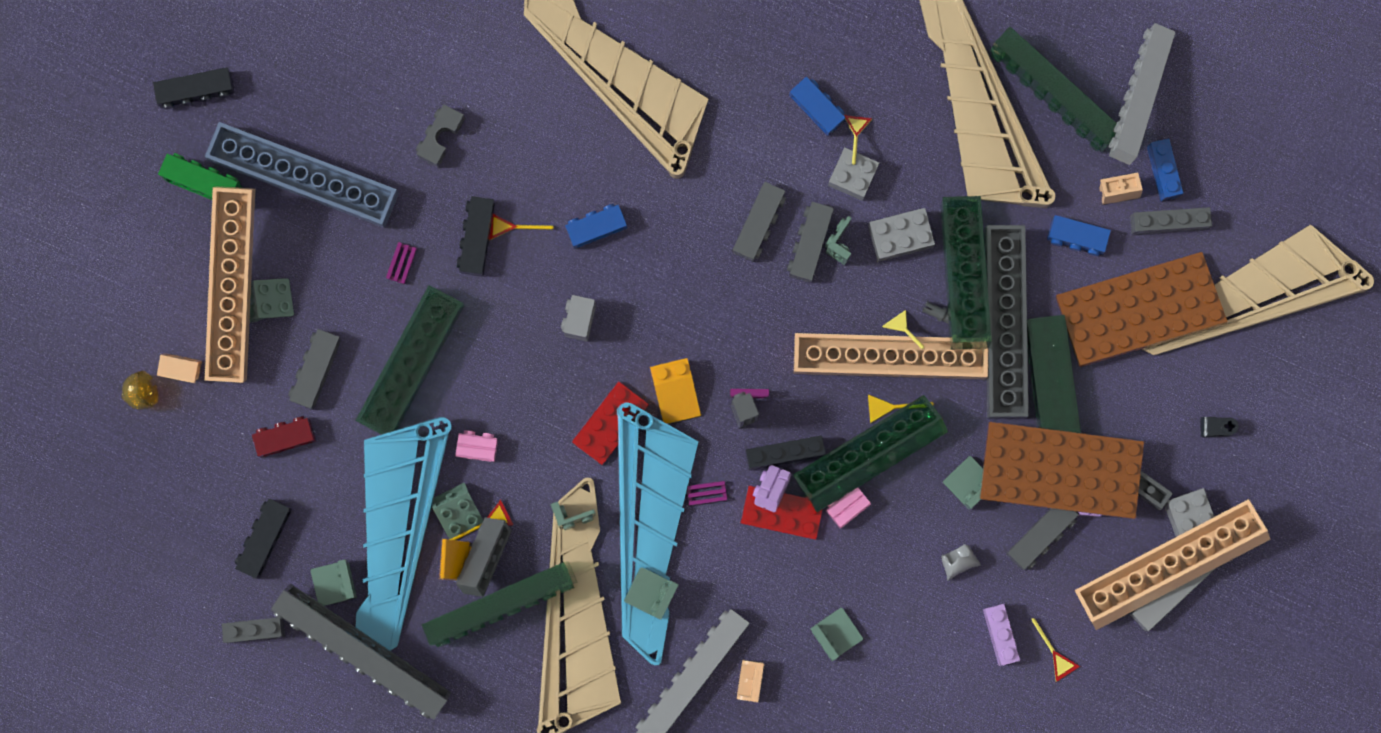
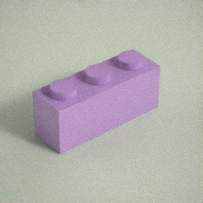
[983,604,1020,666]

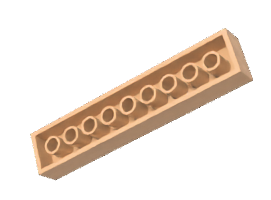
[205,186,255,383]
[794,333,988,379]
[1075,499,1270,630]

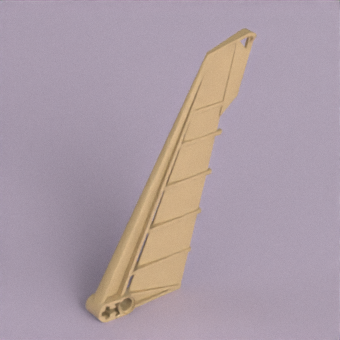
[524,0,708,179]
[919,0,1055,208]
[1142,225,1374,355]
[537,478,621,733]

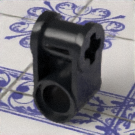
[1200,417,1239,438]

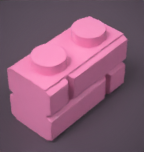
[456,430,498,462]
[826,486,871,529]

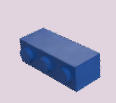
[789,76,845,136]
[1147,139,1183,201]
[565,204,627,249]
[1047,215,1111,256]

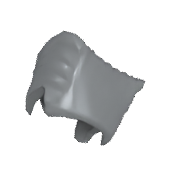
[941,544,981,581]

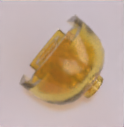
[121,370,159,410]

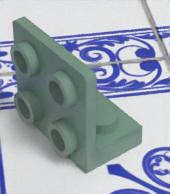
[825,216,852,266]
[250,278,294,322]
[943,456,983,510]
[432,483,483,539]
[551,502,596,531]
[311,559,357,606]
[624,567,678,620]
[810,608,863,661]

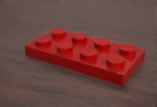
[572,381,649,466]
[740,486,824,540]

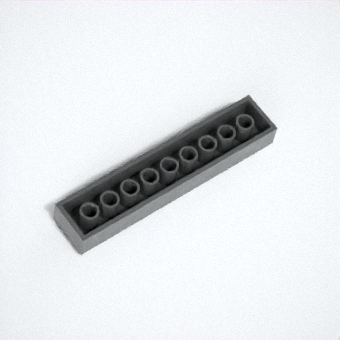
[984,225,1028,419]
[271,584,452,719]

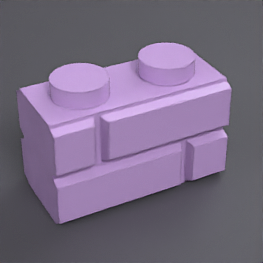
[753,465,791,512]

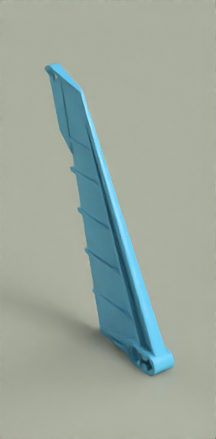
[617,403,698,665]
[356,417,451,651]

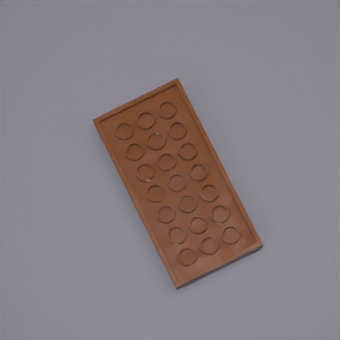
[1056,252,1228,367]
[980,422,1144,519]

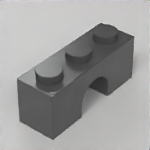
[416,104,465,168]
[222,617,285,643]

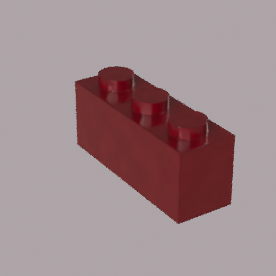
[252,416,316,458]

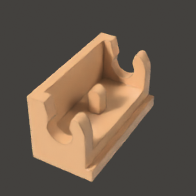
[1100,173,1143,205]
[157,353,202,383]
[737,660,764,702]

